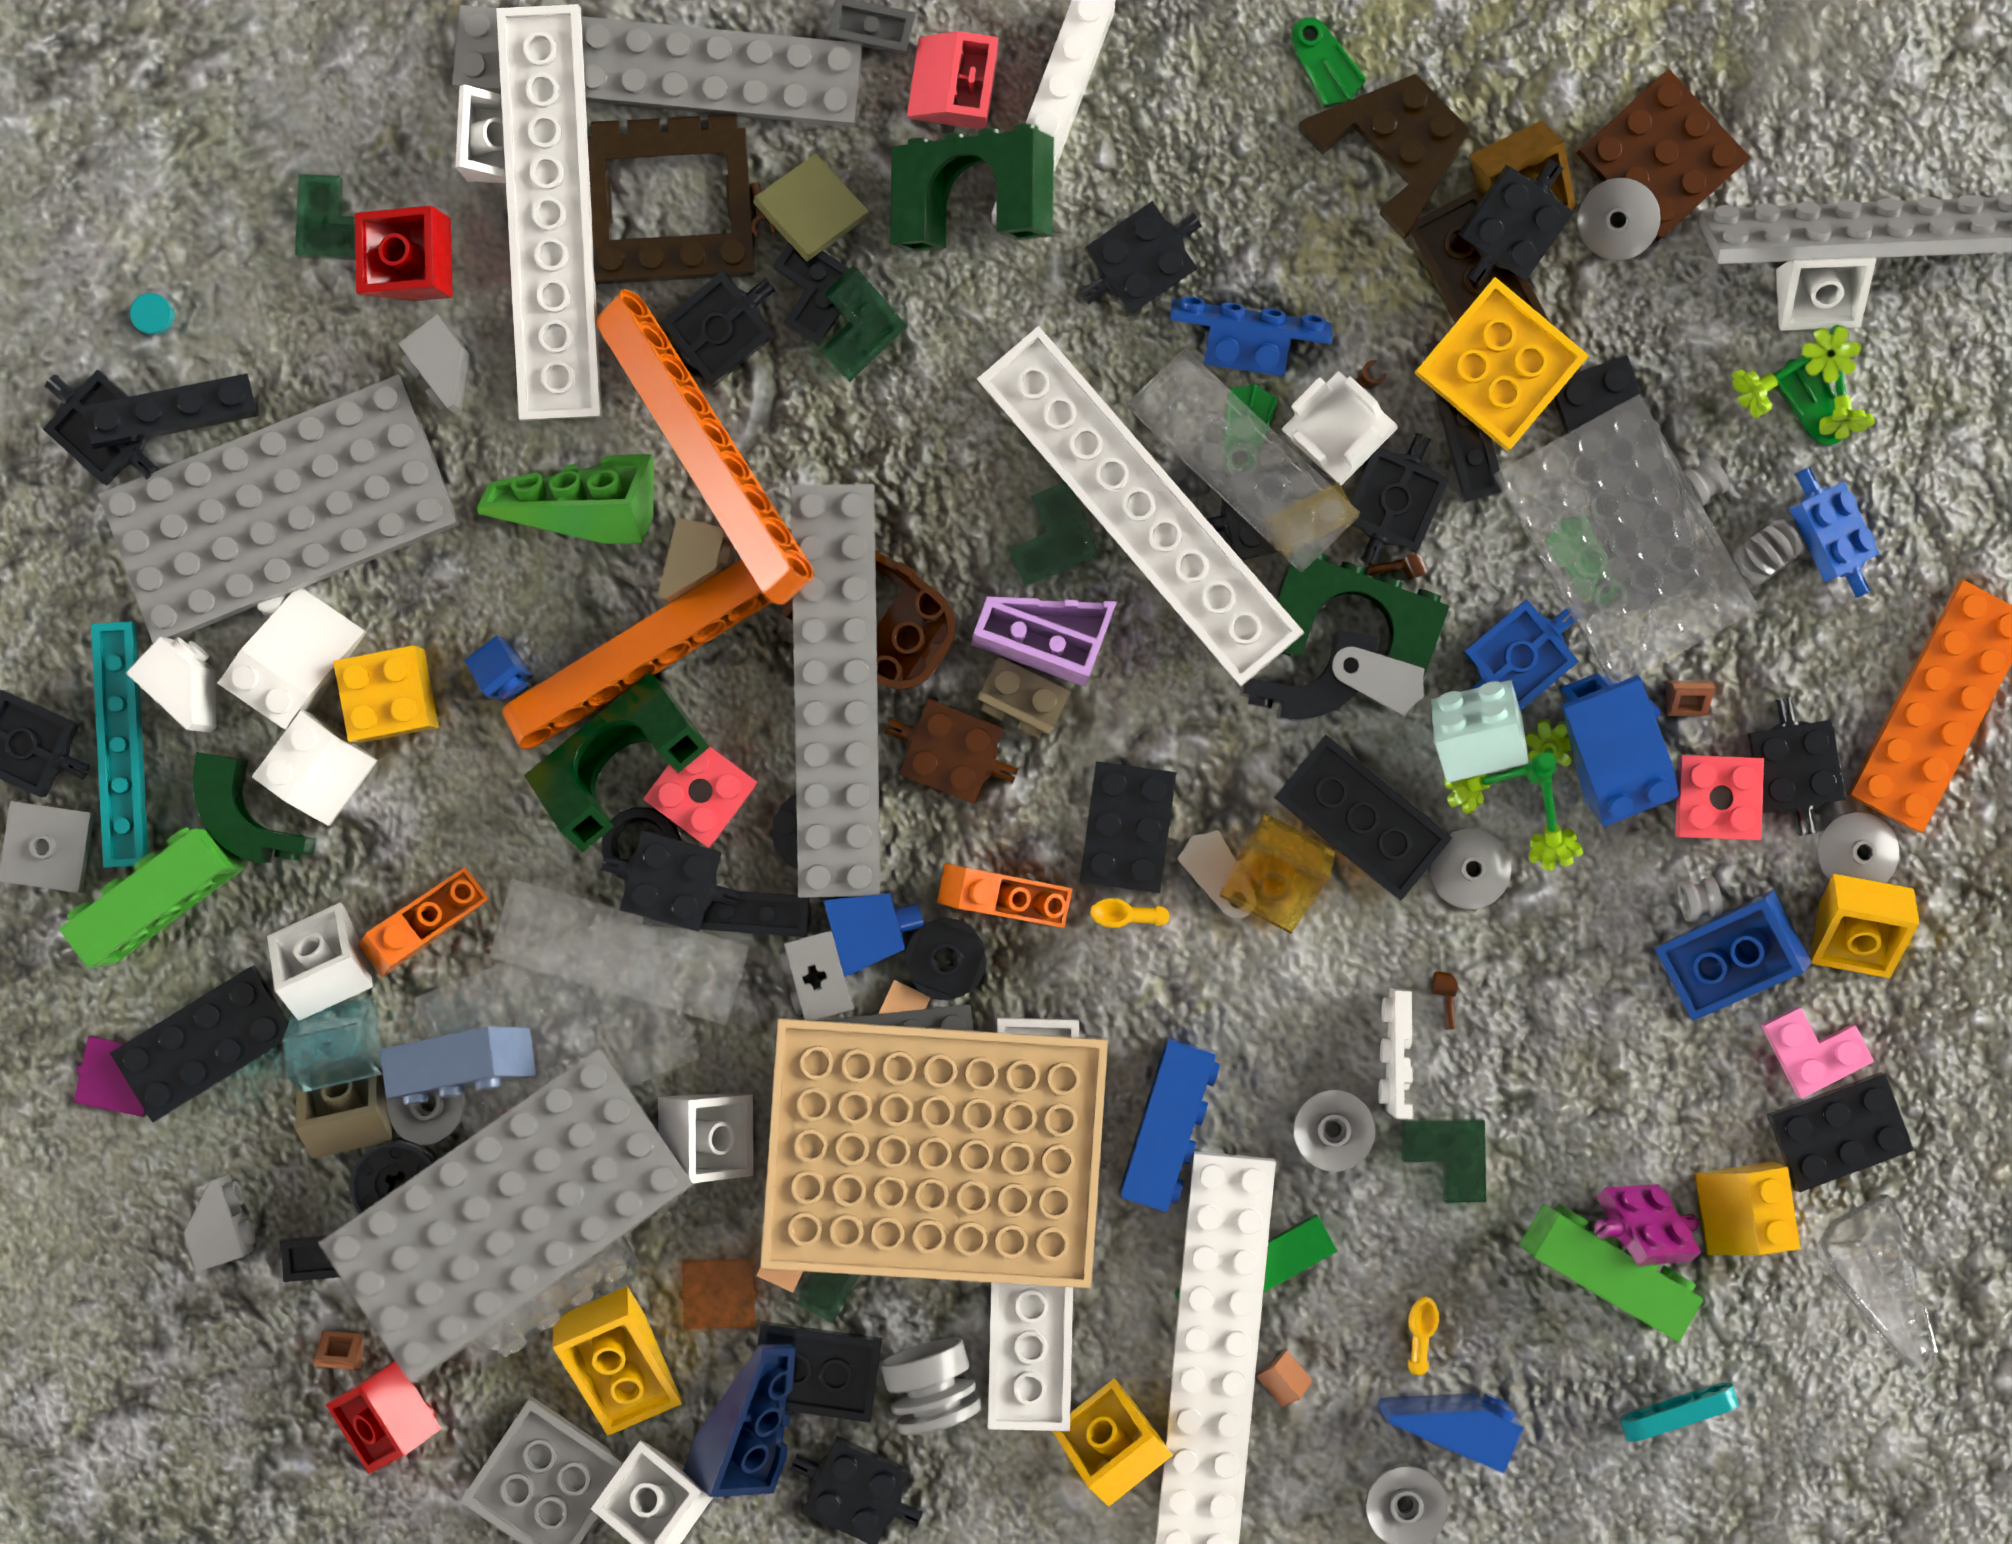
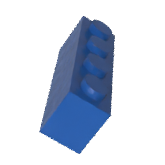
[1119,1037,1220,1212]

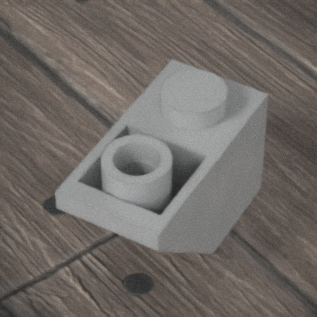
[398,314,470,415]
[184,1173,256,1272]

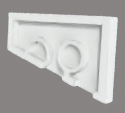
[1378,988,1413,1119]

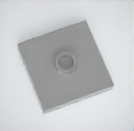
[0,801,95,893]

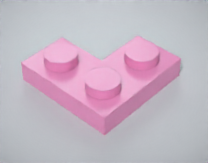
[1761,1006,1874,1098]

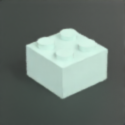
[1431,680,1529,783]

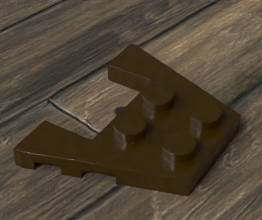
[1298,74,1470,240]

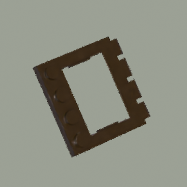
[588,114,755,285]

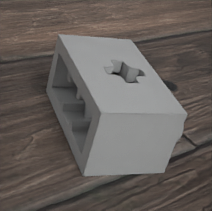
[779,930,855,1020]

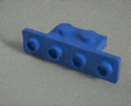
[1170,296,1333,376]

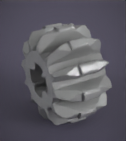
[1733,518,1807,585]

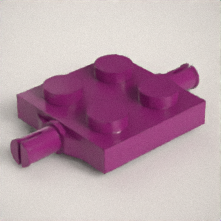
[1594,1184,1701,1266]

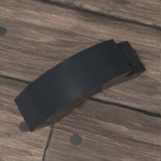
[1240,630,1380,721]

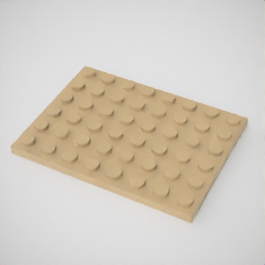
[760,1018,1108,1288]

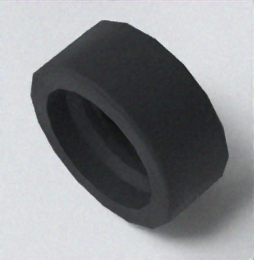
[601,807,681,880]

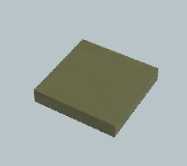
[753,153,869,262]

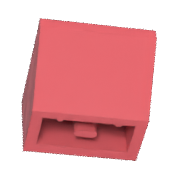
[907,31,999,130]

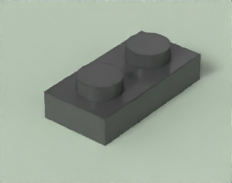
[828,0,916,56]

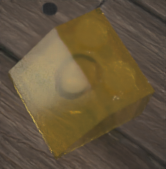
[1219,813,1336,934]

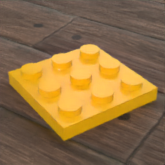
[1414,277,1589,452]

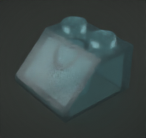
[283,996,383,1092]

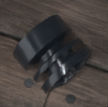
[349,1138,438,1215]

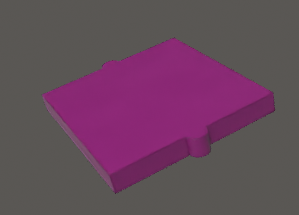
[74,1036,146,1117]

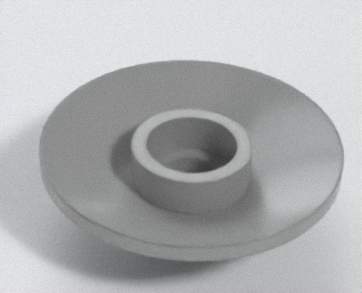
[1578,178,1661,260]
[1817,812,1899,883]
[1429,828,1511,909]
[1293,1090,1375,1172]
[386,1093,465,1145]
[1366,1465,1448,1544]

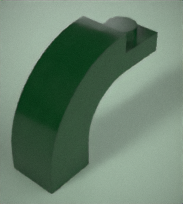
[192,752,316,863]

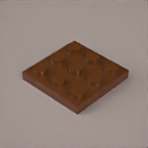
[1576,69,1751,242]

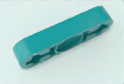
[1619,1382,1739,1441]

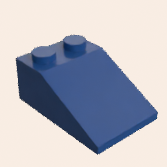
[1561,675,1680,827]
[1654,890,1812,1021]
[1377,1393,1524,1474]

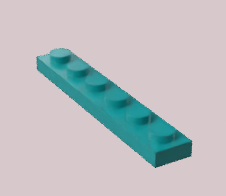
[91,621,149,868]

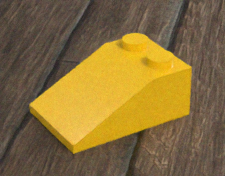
[553,1286,682,1436]

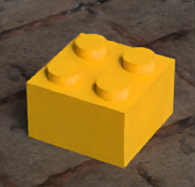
[333,645,439,743]

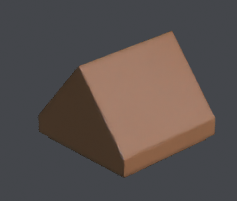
[1665,680,1715,716]
[313,1330,364,1370]
[1255,1349,1313,1407]

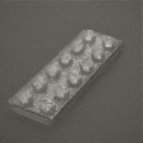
[1128,348,1360,573]
[489,878,750,1025]

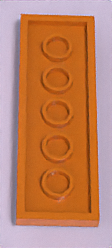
[1846,580,2012,833]

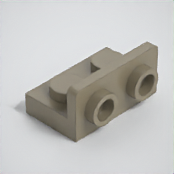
[977,656,1071,739]

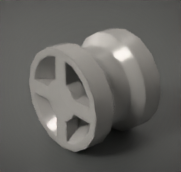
[1679,456,1730,507]
[1678,877,1723,922]

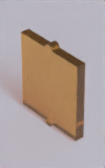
[679,1259,759,1329]

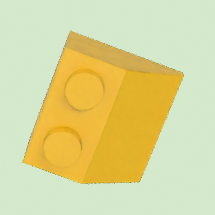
[1810,874,1919,978]
[1694,1161,1801,1255]
[1052,1378,1173,1506]

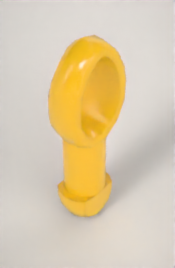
[1089,898,1170,928]
[1408,1295,1439,1376]

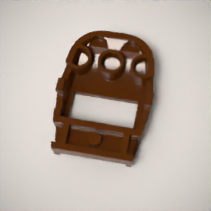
[781,550,956,689]

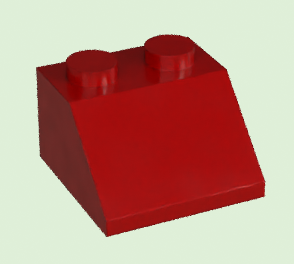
[355,205,453,301]
[325,1361,441,1474]

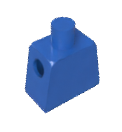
[824,893,925,976]

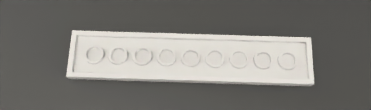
[496,4,602,421]
[977,326,1304,687]
[988,1018,1079,1431]
[1155,1151,1276,1544]

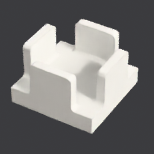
[1281,371,1398,487]

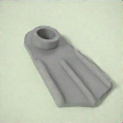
[1332,647,1424,716]
[1177,830,1256,919]

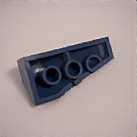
[683,1345,796,1497]

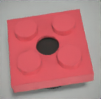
[643,745,759,848]
[1675,755,1764,840]

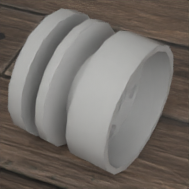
[879,1337,982,1435]

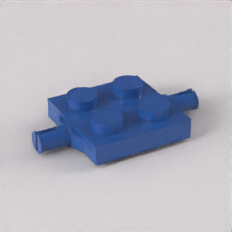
[1789,466,1880,598]
[1462,599,1580,711]

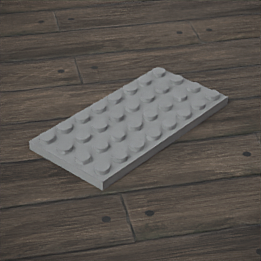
[98,374,460,644]
[319,1048,694,1384]

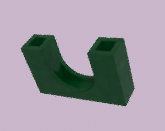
[890,124,1054,252]
[1276,548,1450,680]
[524,671,710,853]

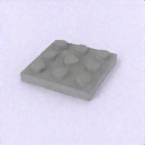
[460,1396,626,1544]

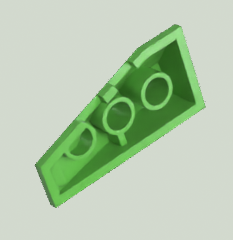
[477,454,654,545]

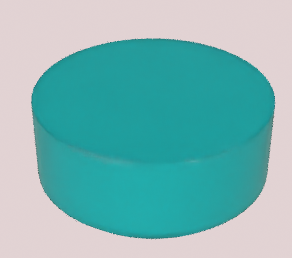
[130,293,175,336]

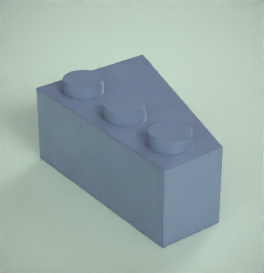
[380,1026,536,1105]

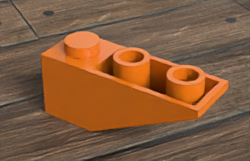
[937,863,1073,928]
[357,867,489,978]

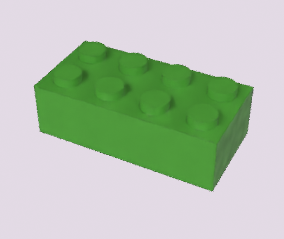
[59,827,245,969]
[1519,1203,1704,1343]

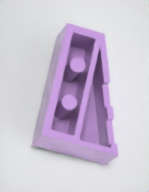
[971,597,1117,687]

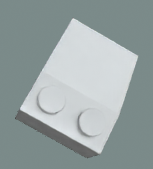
[217,588,366,730]

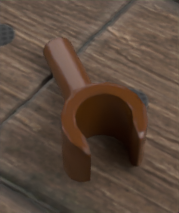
[749,182,776,239]
[1355,360,1386,389]
[1368,554,1427,580]
[1431,971,1458,1030]

